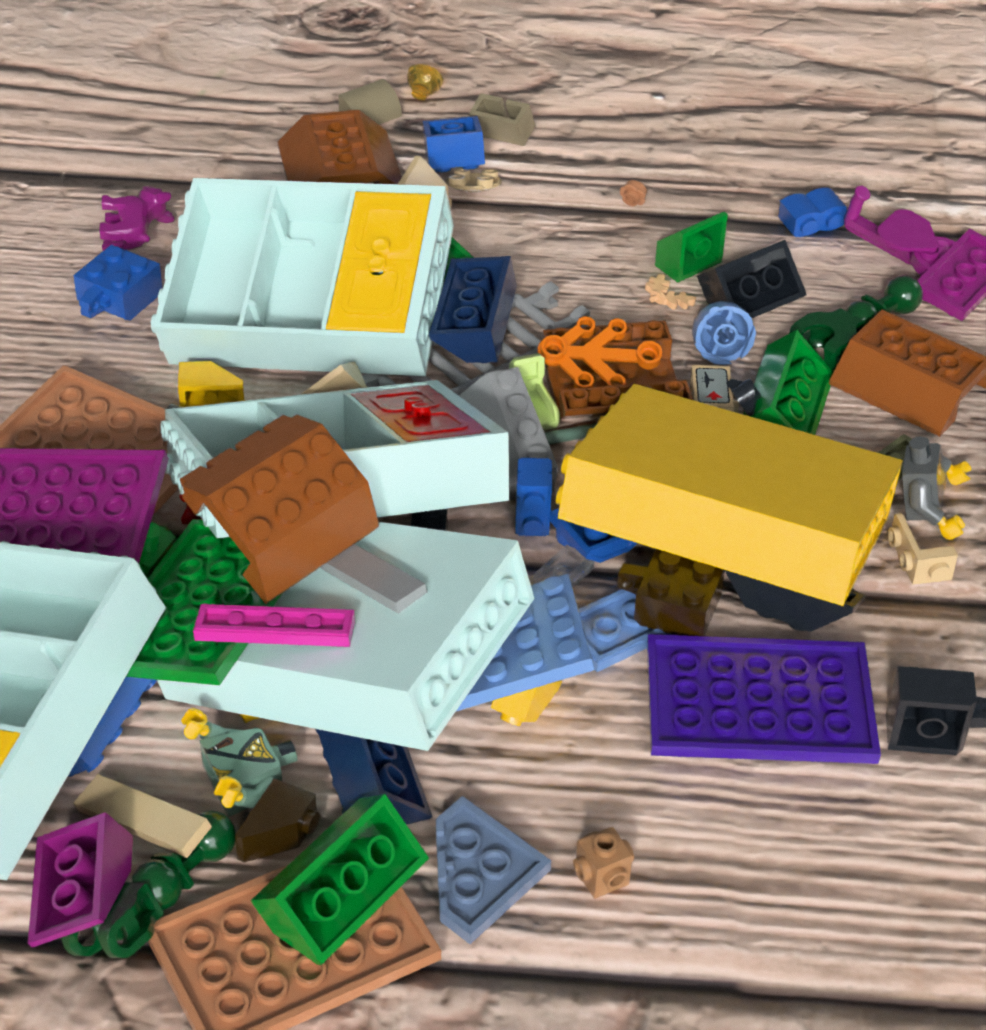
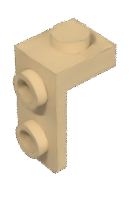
[888,513,958,585]

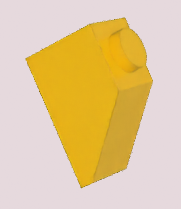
[178,361,245,407]
[490,680,562,726]

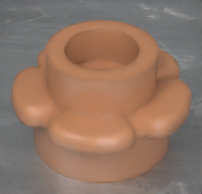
[620,180,647,206]

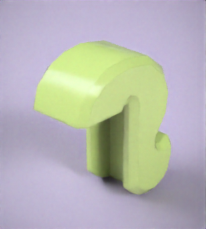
[509,353,560,431]

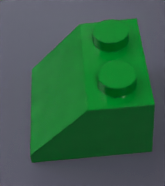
[655,212,728,283]

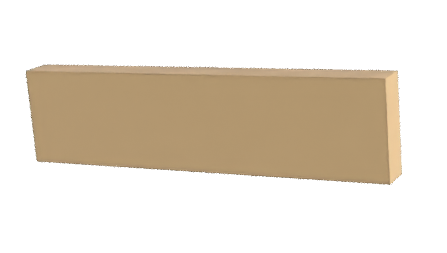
[73,774,212,858]

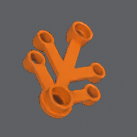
[537,316,663,388]

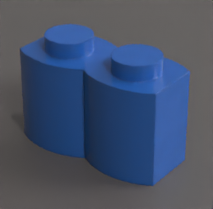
[778,188,847,237]

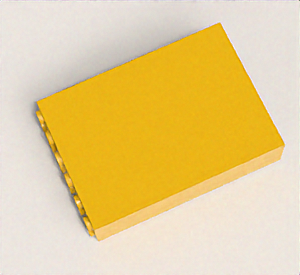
[556,384,903,606]

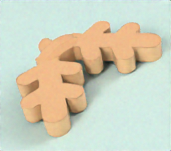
[645,274,696,310]

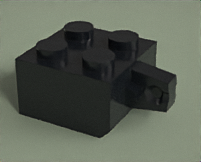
[886,666,986,755]

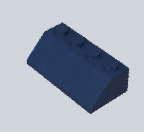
[429,256,517,363]
[315,729,433,824]

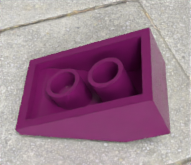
[28,812,133,948]

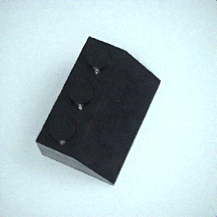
[697,240,807,319]

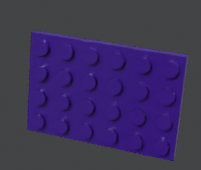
[647,634,881,764]

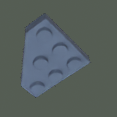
[436,796,551,944]

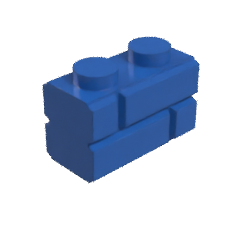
[515,458,552,536]

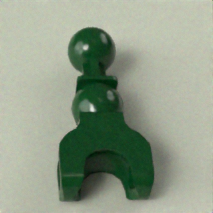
[789,275,923,370]
[61,811,236,958]

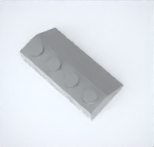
[459,367,558,504]

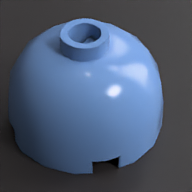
[692,301,756,365]

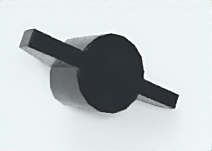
[726,379,761,416]

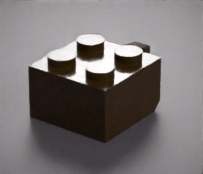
[617,549,725,636]

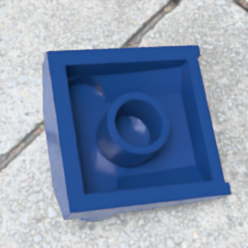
[550,508,637,563]

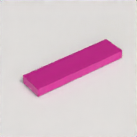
[193,604,355,647]

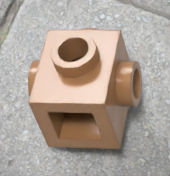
[573,826,634,899]

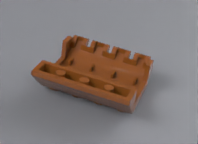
[180,414,379,604]

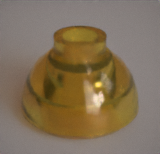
[407,64,444,100]

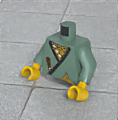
[181,708,298,817]

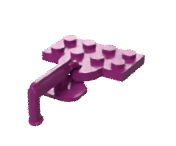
[844,186,986,321]

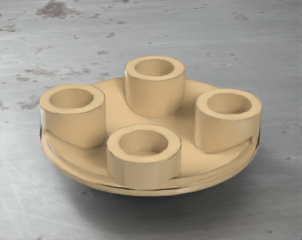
[445,168,502,192]

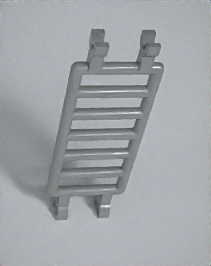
[362,281,590,396]

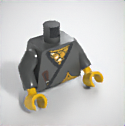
[902,436,971,540]

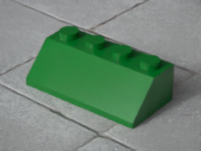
[743,330,833,435]
[250,794,429,965]

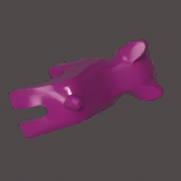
[99,185,174,251]

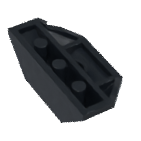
[725,570,866,632]

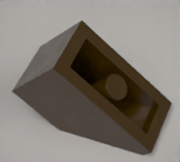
[235,778,320,862]

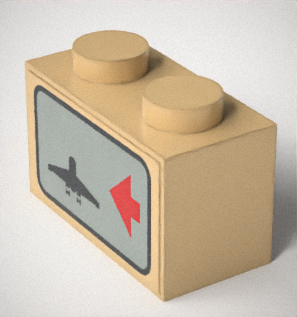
[689,365,739,413]

